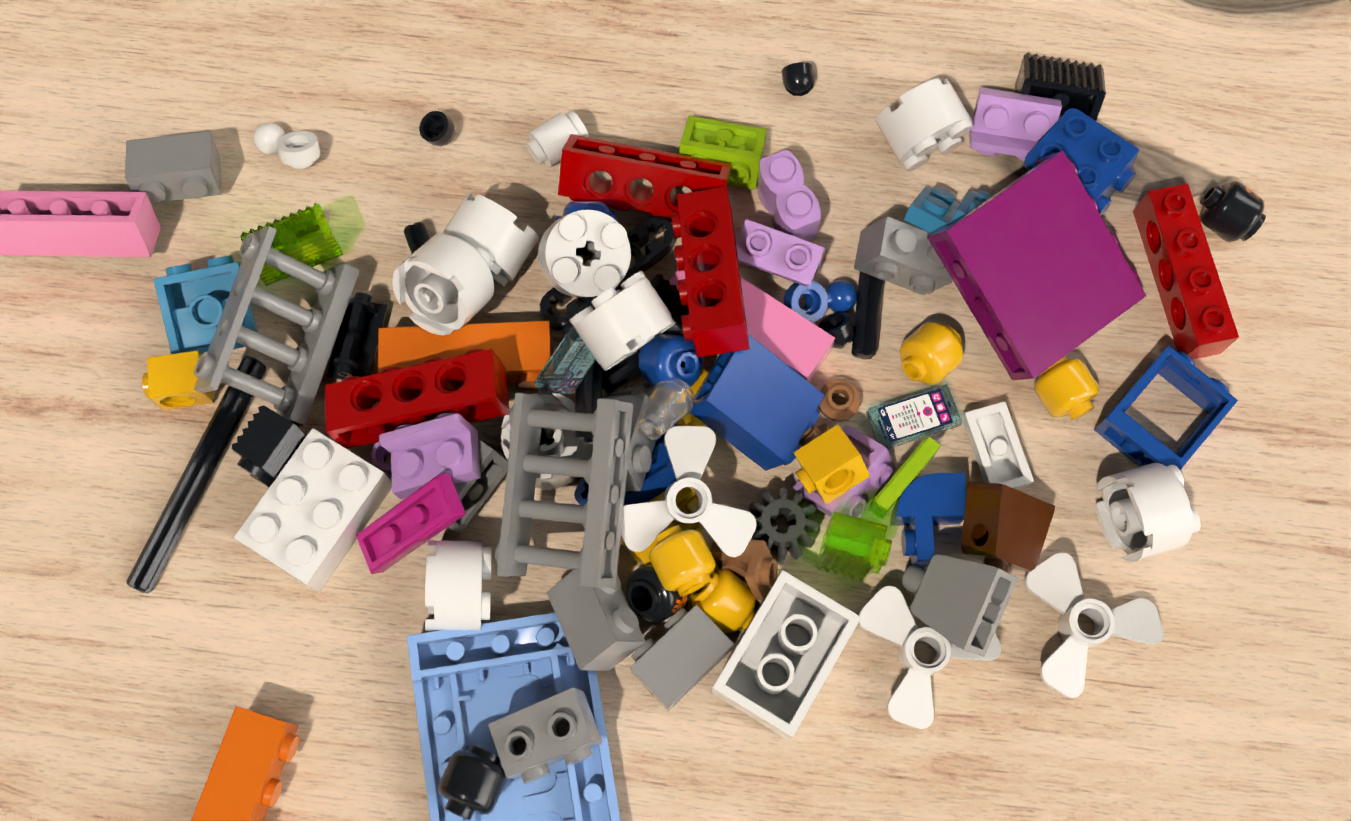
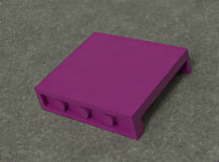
[927,151,1146,380]

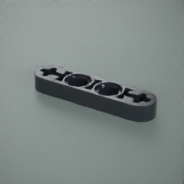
[540,216,675,331]

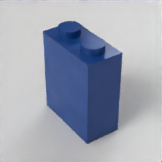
[686,334,824,471]

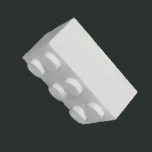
[234,428,392,593]
[711,570,861,741]

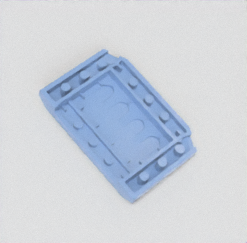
[407,612,621,821]

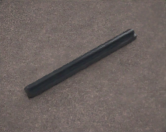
[126,356,266,593]

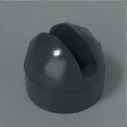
[781,62,815,96]
[419,111,455,147]
[818,312,855,349]

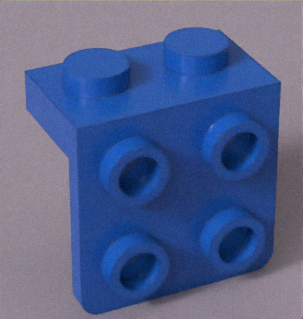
[1024,108,1140,217]

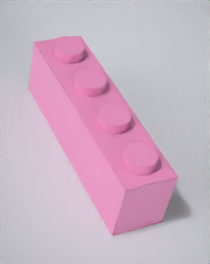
[0,191,161,257]
[670,270,835,382]

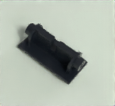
[327,292,388,380]

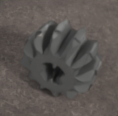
[749,487,820,563]

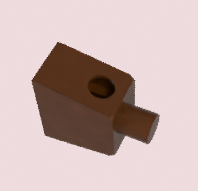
[961,482,1055,573]

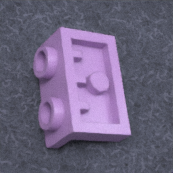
[969,87,1062,161]
[736,219,825,287]
[379,413,481,499]
[793,425,895,531]

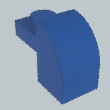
[890,473,966,568]

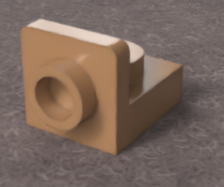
[710,539,778,601]

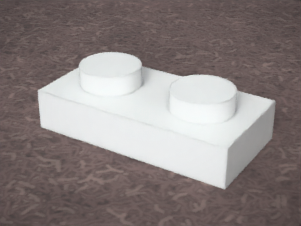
[962,402,1034,489]

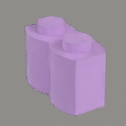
[757,149,821,242]

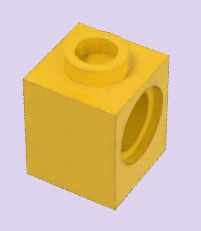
[142,350,214,410]
[793,424,870,504]

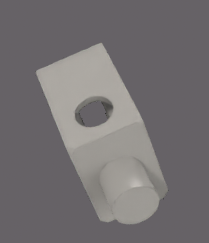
[902,554,1018,657]

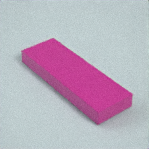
[356,474,466,574]

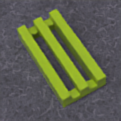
[869,437,941,520]

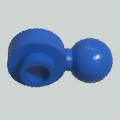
[784,280,857,323]

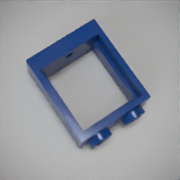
[1094,345,1238,470]

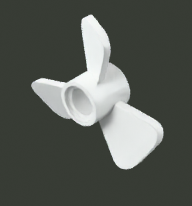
[621,426,757,557]
[1024,553,1164,698]
[858,586,1001,730]

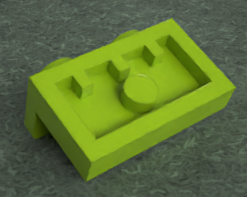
[679,115,767,190]

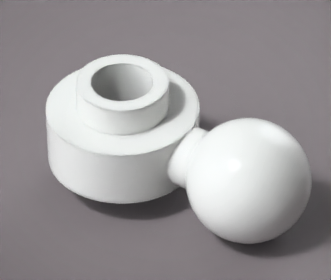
[254,123,321,169]

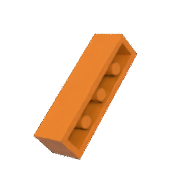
[378,321,554,390]
[191,706,299,821]

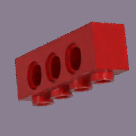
[558,134,731,218]
[1133,183,1239,359]
[671,186,750,357]
[325,349,510,449]

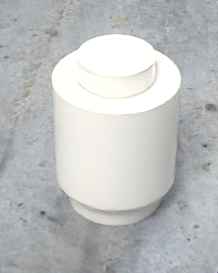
[526,111,589,167]

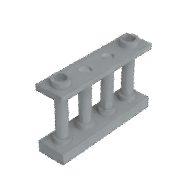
[193,226,360,427]
[495,393,633,588]

